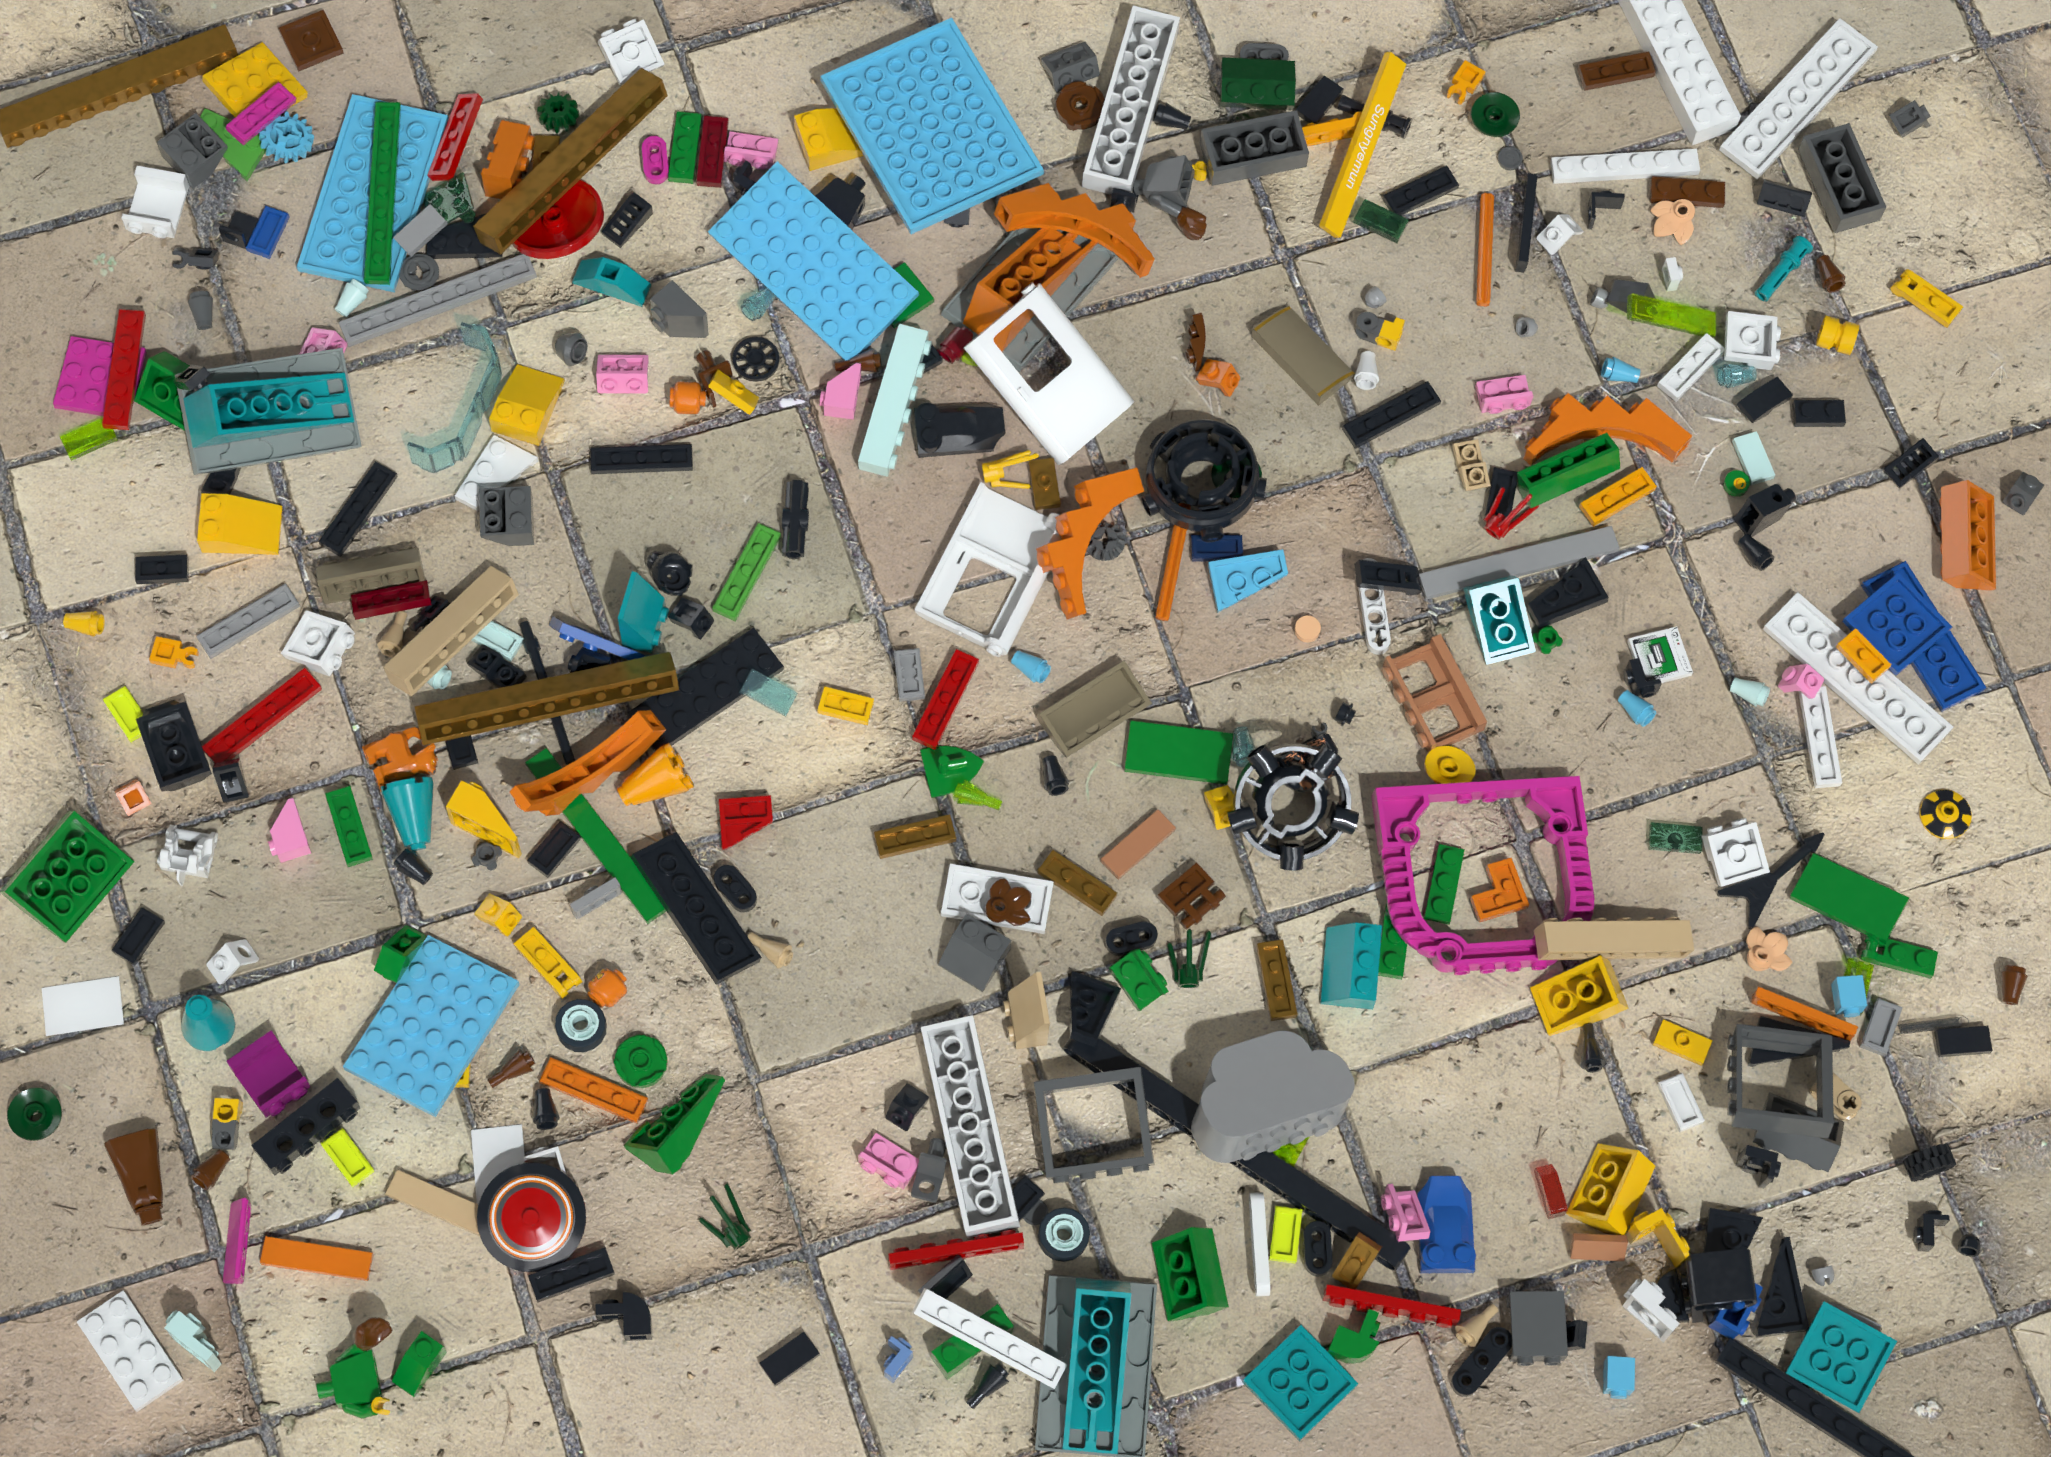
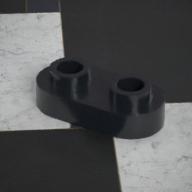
[714,865,757,912]
[1105,921,1158,956]
[1303,1221,1332,1277]

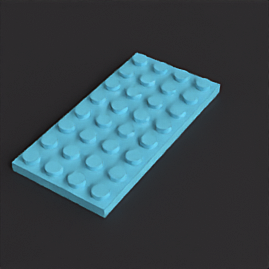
[297,94,448,293]
[708,161,920,360]

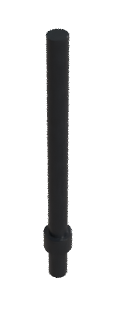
[520,621,575,764]

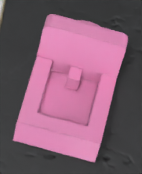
[1778,664,1824,699]

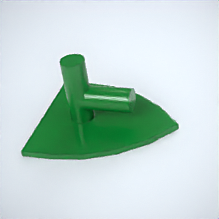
[920,746,984,798]

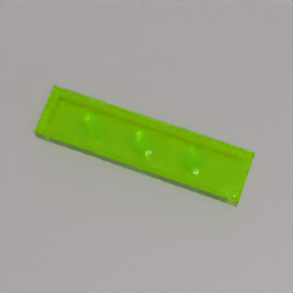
[1627,293,1716,337]

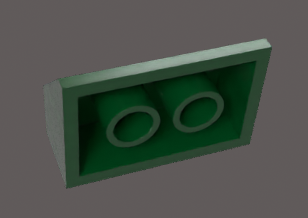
[1219,57,1296,110]

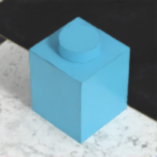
[1831,975,1867,1018]
[1603,1356,1635,1399]

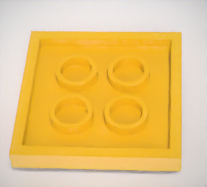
[202,42,308,117]

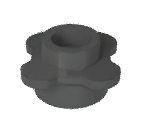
[472,842,502,871]

